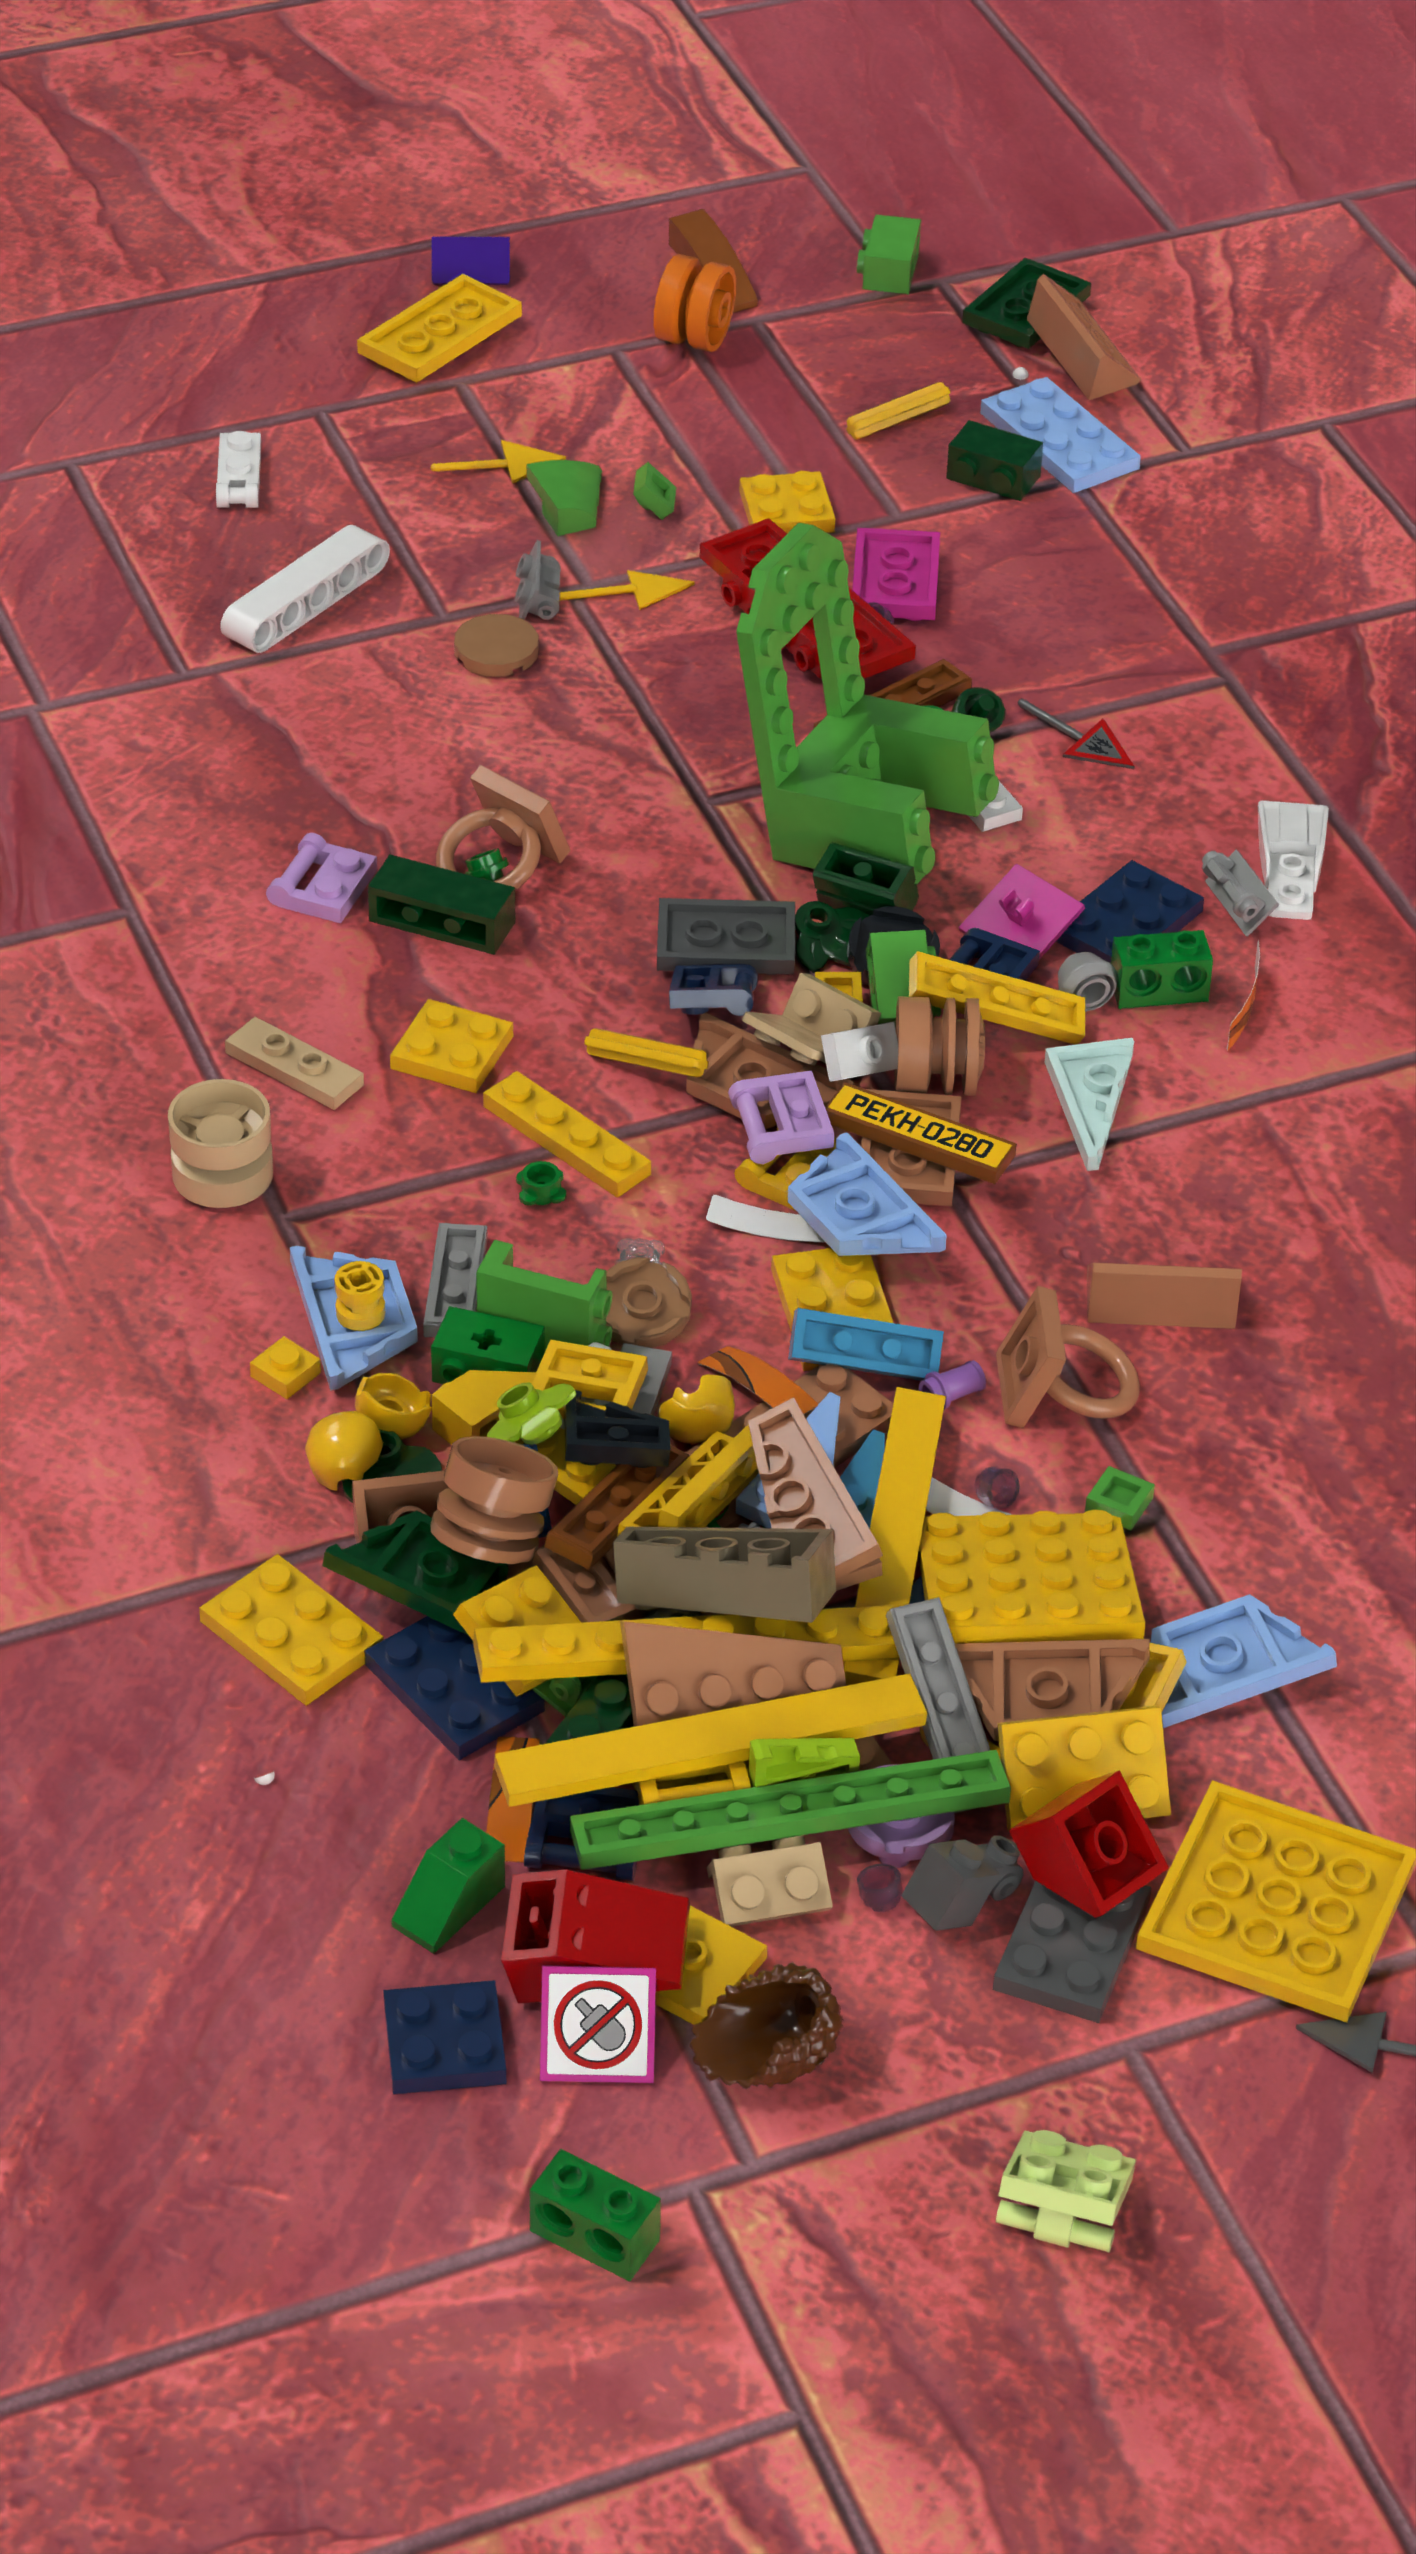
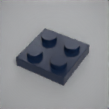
[383,1980,507,2094]

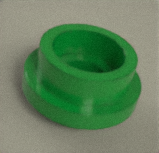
[465,848,509,881]

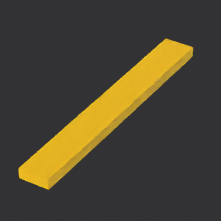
[844,1387,946,1685]
[494,1674,927,1807]

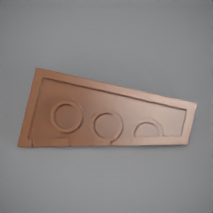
[620,1621,846,1727]

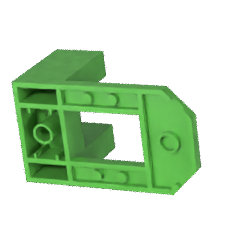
[736,523,999,884]

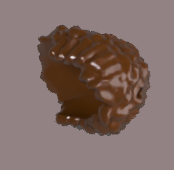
[689,1962,843,2089]

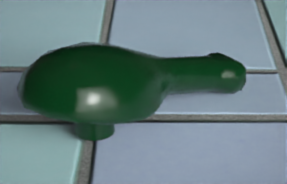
[952,687,1006,733]

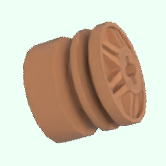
[894,996,985,1096]
[431,1436,558,1564]

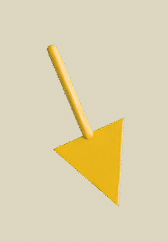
[430,440,567,484]
[559,570,695,610]

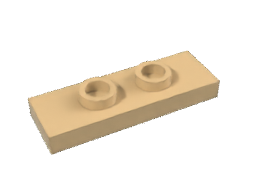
[225,1017,364,1110]

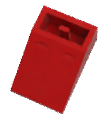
[501,1869,690,2004]

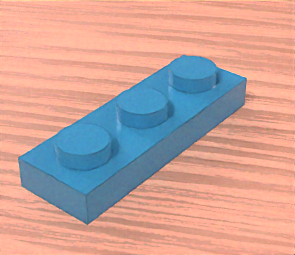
[788,1308,944,1381]

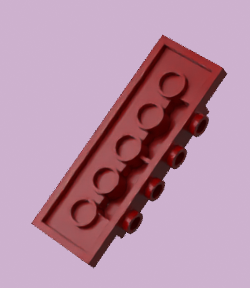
[699,518,916,679]

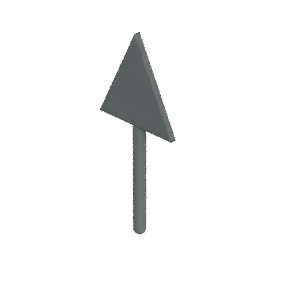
[1296,2011,1416,2072]

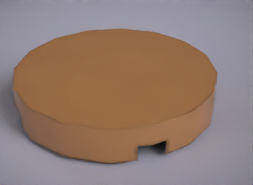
[454,614,539,677]
[606,1257,692,1348]

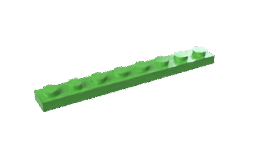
[570,1750,1011,1870]

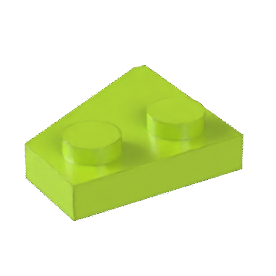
[749,1738,860,1788]

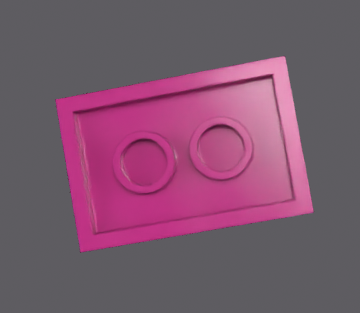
[852,528,940,621]

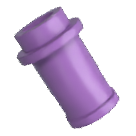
[919,1360,986,1409]

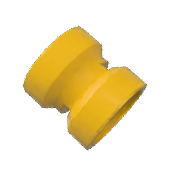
[334,1261,386,1331]

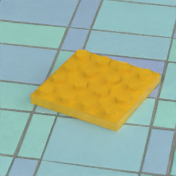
[918,1510,1145,1644]
[1136,1780,1416,2023]

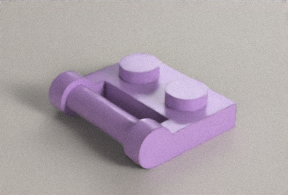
[266,833,377,923]
[728,1071,834,1164]

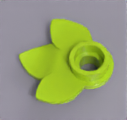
[487,1382,577,1445]

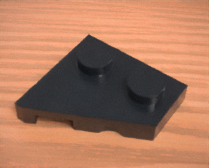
[564,1390,671,1468]

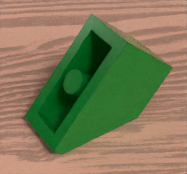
[391,1818,505,1954]

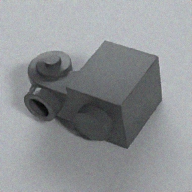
[901,1836,1023,1931]

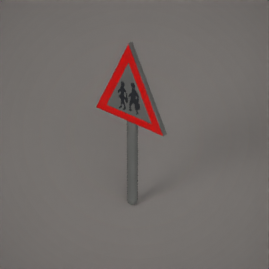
[1018,699,1135,769]

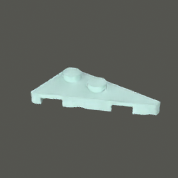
[1044,1038,1134,1171]

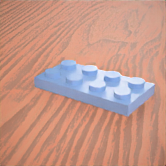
[980,377,1141,493]

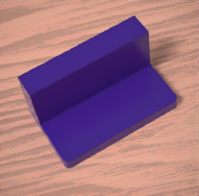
[432,237,510,285]

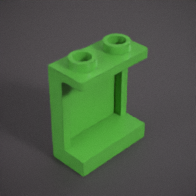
[476,1240,613,1351]

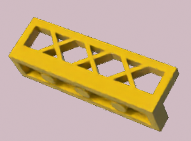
[617,1416,759,1537]

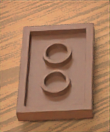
[861,1089,961,1207]

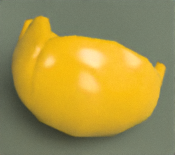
[355,1373,432,1440]
[657,1374,735,1444]
[305,1411,383,1491]

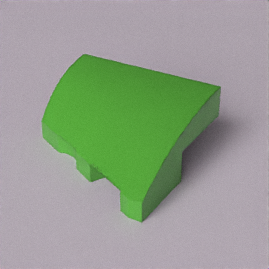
[527,460,602,536]

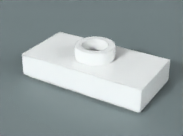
[821,1022,898,1082]

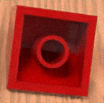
[1009,1770,1169,1918]

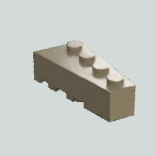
[613,1527,836,1623]

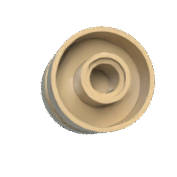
[168,1079,273,1208]

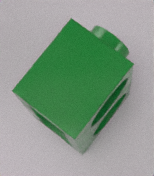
[1111,930,1213,1009]
[530,2148,661,2282]

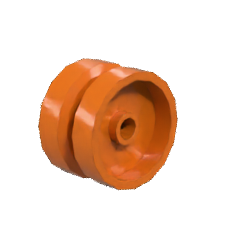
[653,254,736,352]

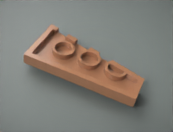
[748,1397,883,1580]

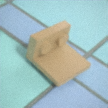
[742,973,882,1065]

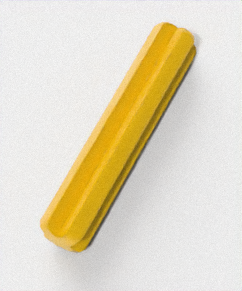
[846,382,951,440]
[584,1028,709,1078]

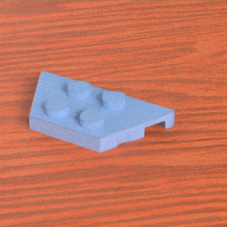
[788,1132,947,1256]
[290,1246,418,1391]
[1151,1594,1337,1728]

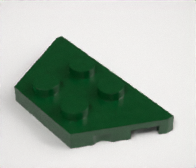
[322,1510,508,1636]

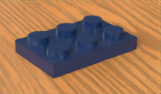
[1056,860,1204,963]
[365,1616,545,1760]

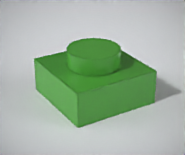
[633,462,676,520]
[1085,1466,1155,1530]

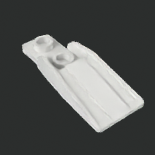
[1258,801,1329,920]

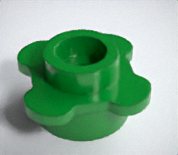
[516,1161,566,1205]

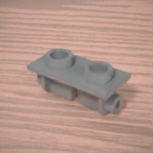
[515,540,560,620]
[1202,850,1279,937]

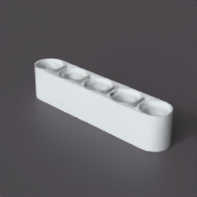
[220,524,390,653]

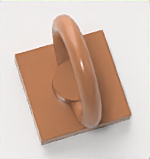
[436,765,571,891]
[996,1286,1140,1428]

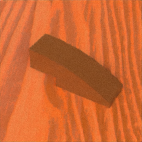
[669,209,758,313]

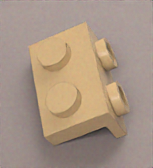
[707,1836,833,1927]

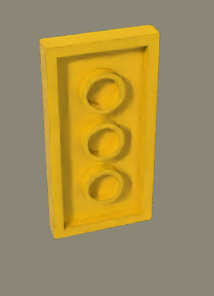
[357,274,522,383]

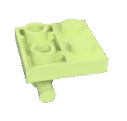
[996,2130,1136,2252]

